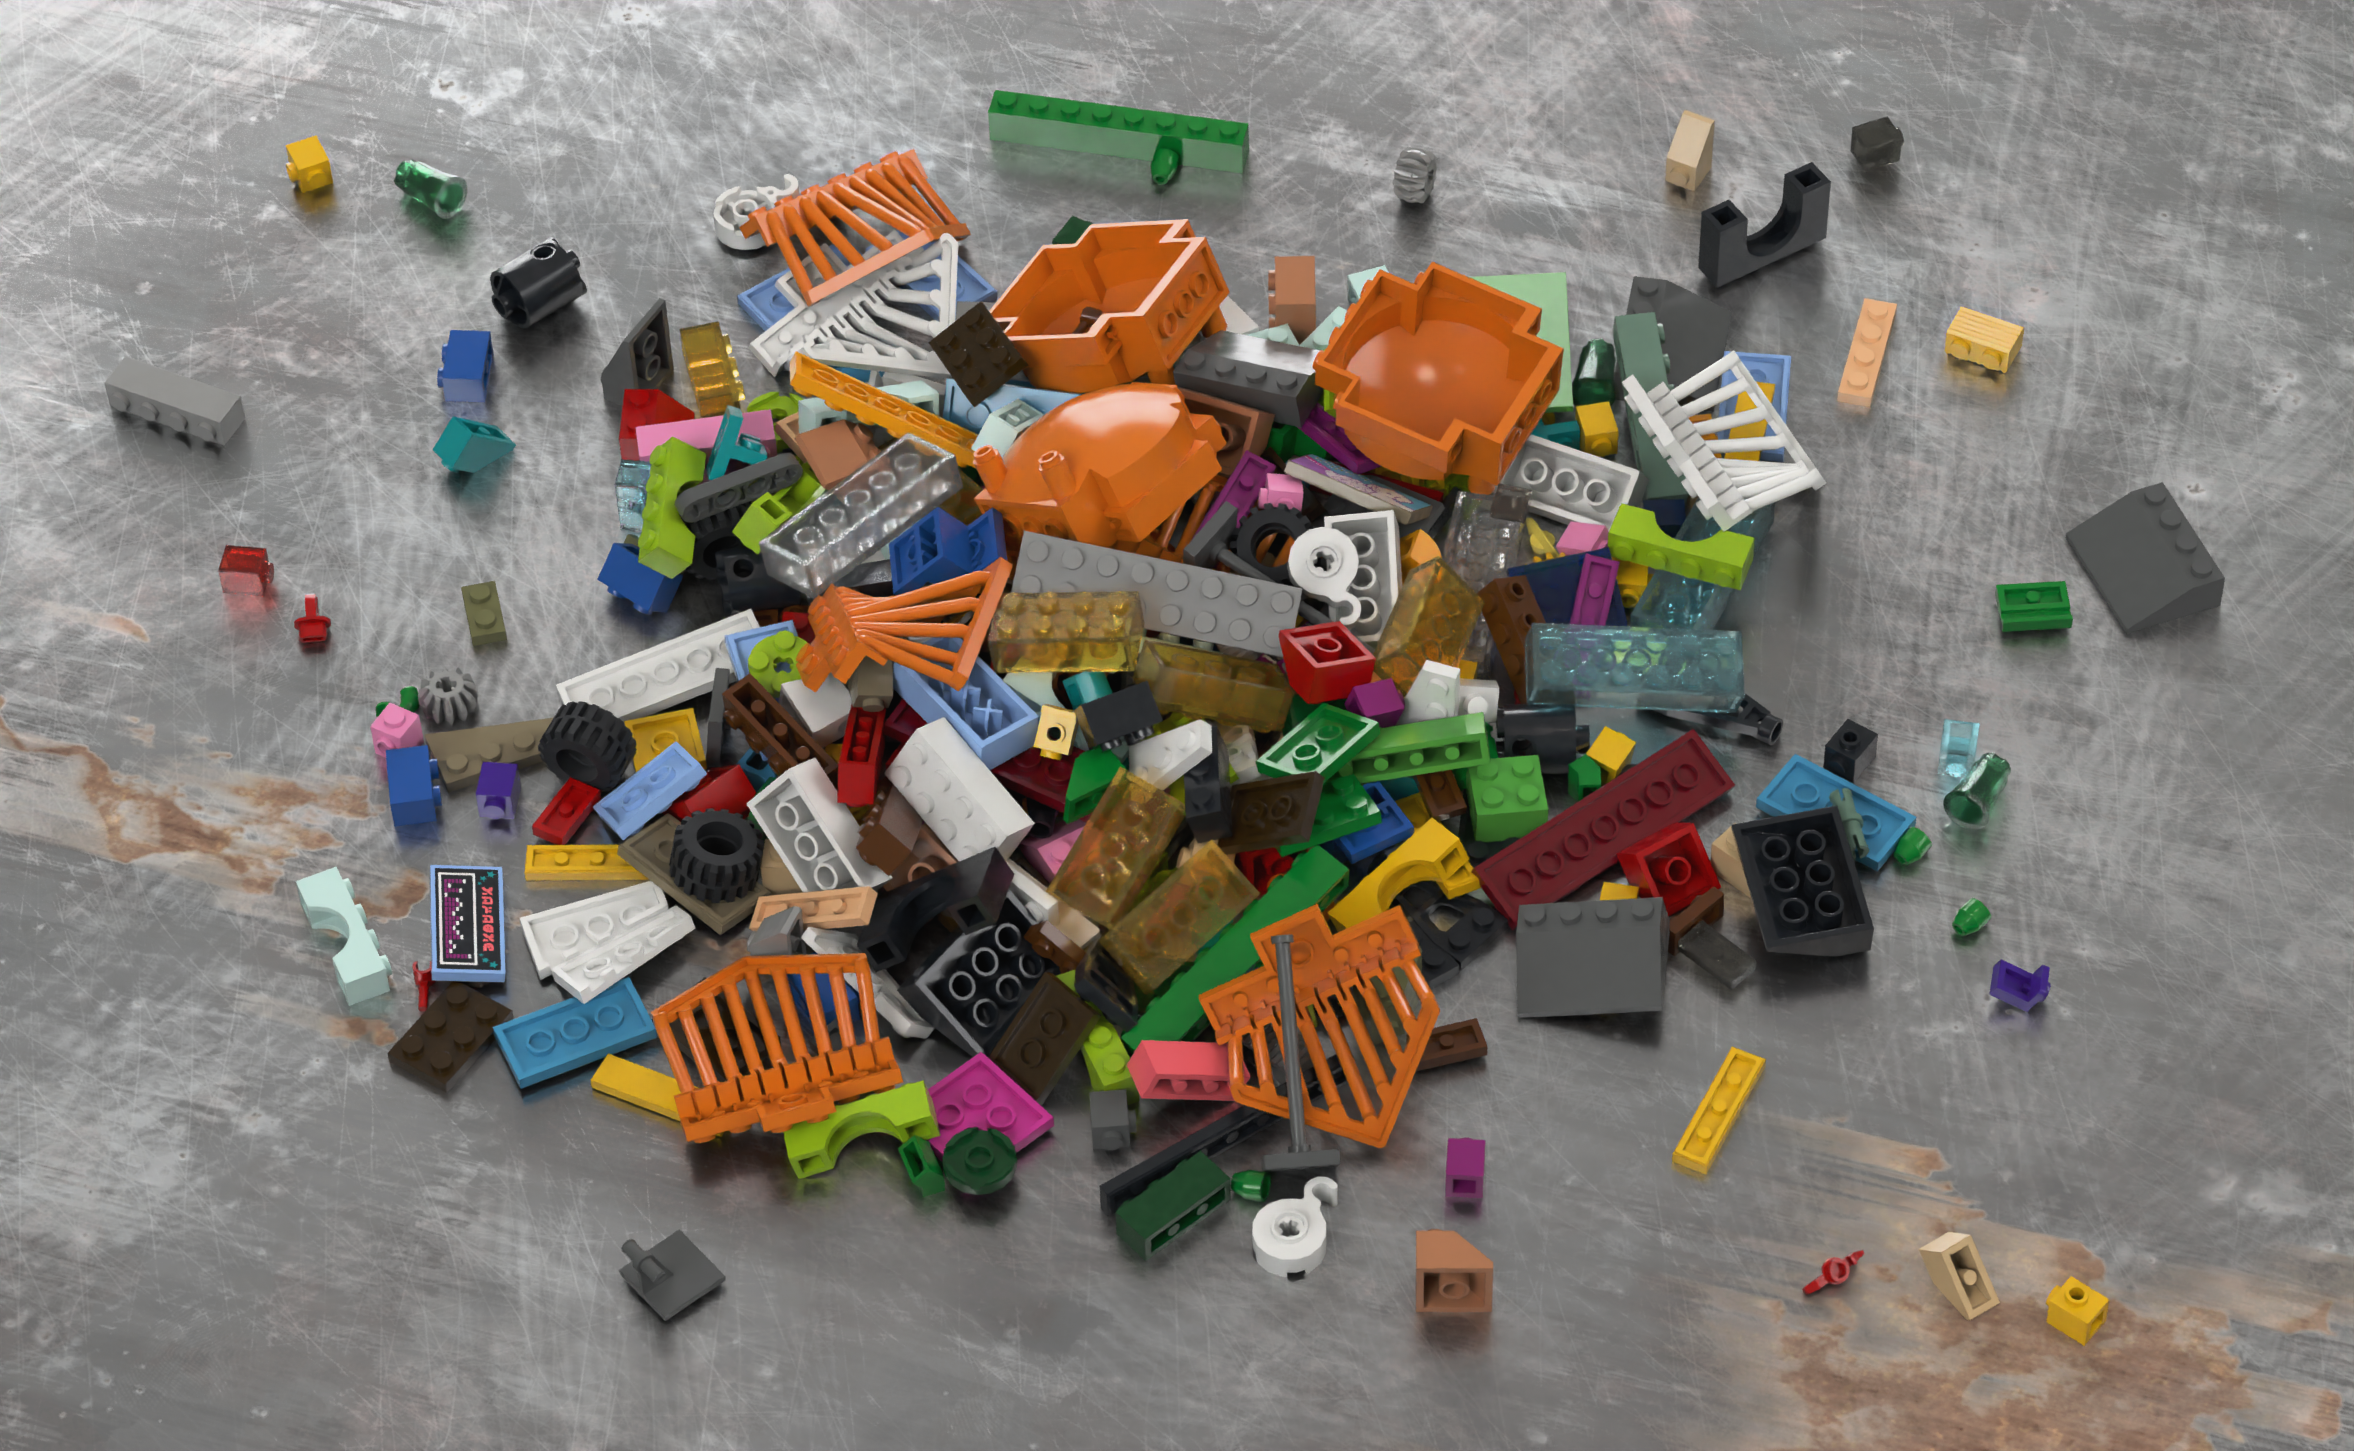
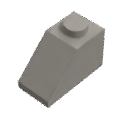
[747,906,806,956]

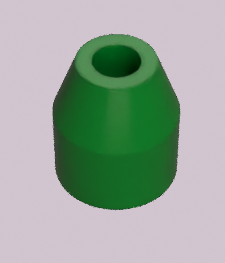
[1150,148,1180,184]
[1894,827,1932,866]
[1952,898,1992,937]
[1231,1170,1271,1202]

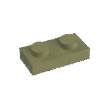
[461,581,507,646]

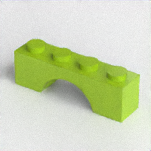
[638,436,706,579]
[732,461,832,555]
[1607,503,1755,591]
[1056,969,1140,1105]
[783,1080,941,1179]

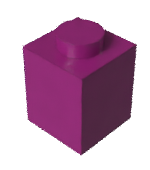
[1344,678,1405,728]
[1445,1137,1485,1198]

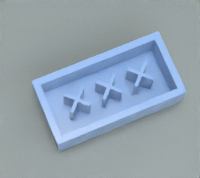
[893,637,1039,770]

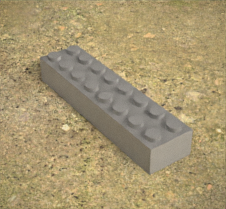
[1010,531,1303,658]

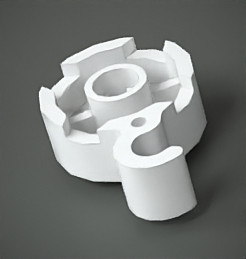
[713,174,800,250]
[1287,527,1361,630]
[1252,1177,1338,1277]

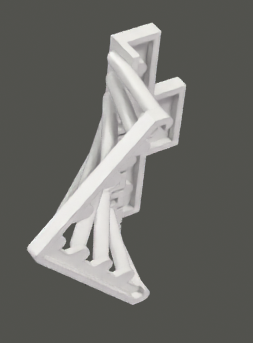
[748,230,958,379]
[1622,350,1826,532]

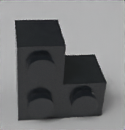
[1074,681,1163,753]

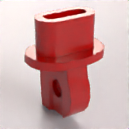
[294,594,331,643]

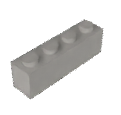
[105,356,245,446]

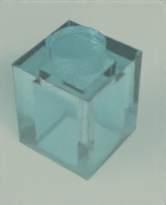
[1937,719,1980,778]

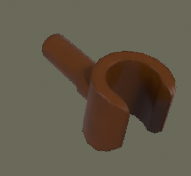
[1072,307,1102,334]

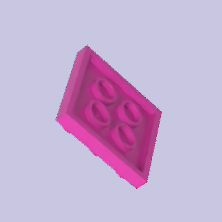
[927,1052,1054,1162]

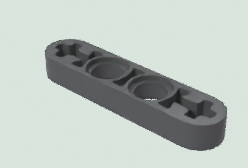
[675,453,803,523]

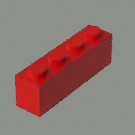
[837,704,887,807]

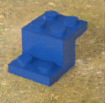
[889,507,1008,595]
[1319,781,1414,864]

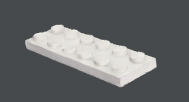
[556,609,760,722]

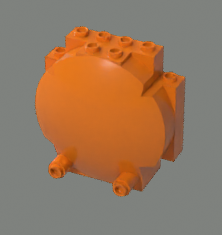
[990,219,1230,393]
[1313,262,1564,498]
[973,382,1227,557]

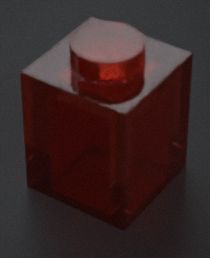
[218,545,274,597]

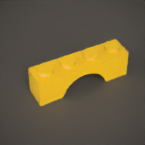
[1328,817,1469,932]

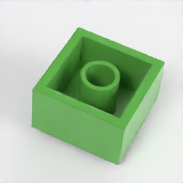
[1466,755,1549,842]

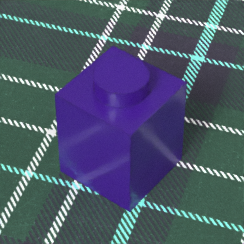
[476,762,521,819]

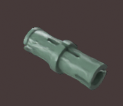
[1829,788,1869,860]

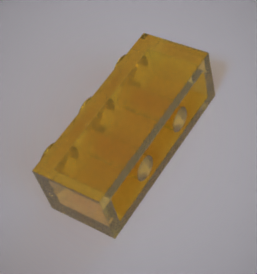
[679,321,745,418]

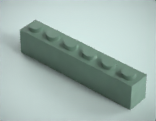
[1612,312,1690,508]

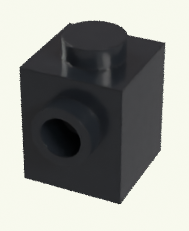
[1823,719,1878,783]

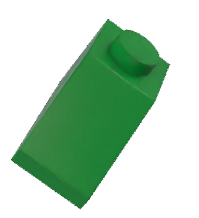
[1064,747,1130,824]

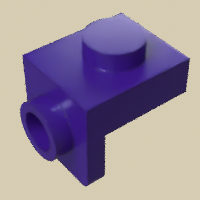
[1989,959,2051,1012]

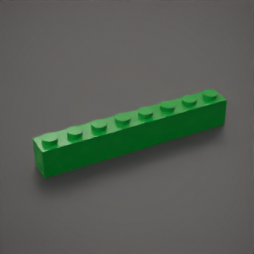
[988,90,1249,174]
[1120,845,1349,1058]

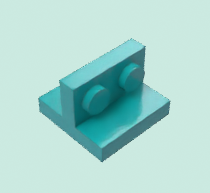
[706,405,768,480]

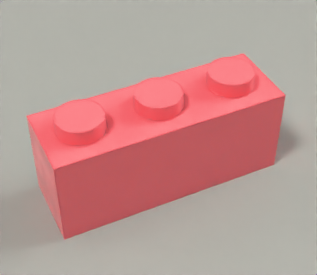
[1127,1040,1251,1101]

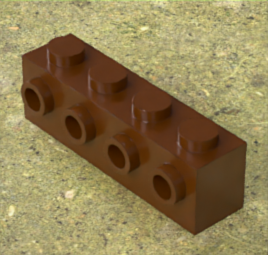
[1475,575,1578,704]
[722,673,838,791]
[856,777,923,876]

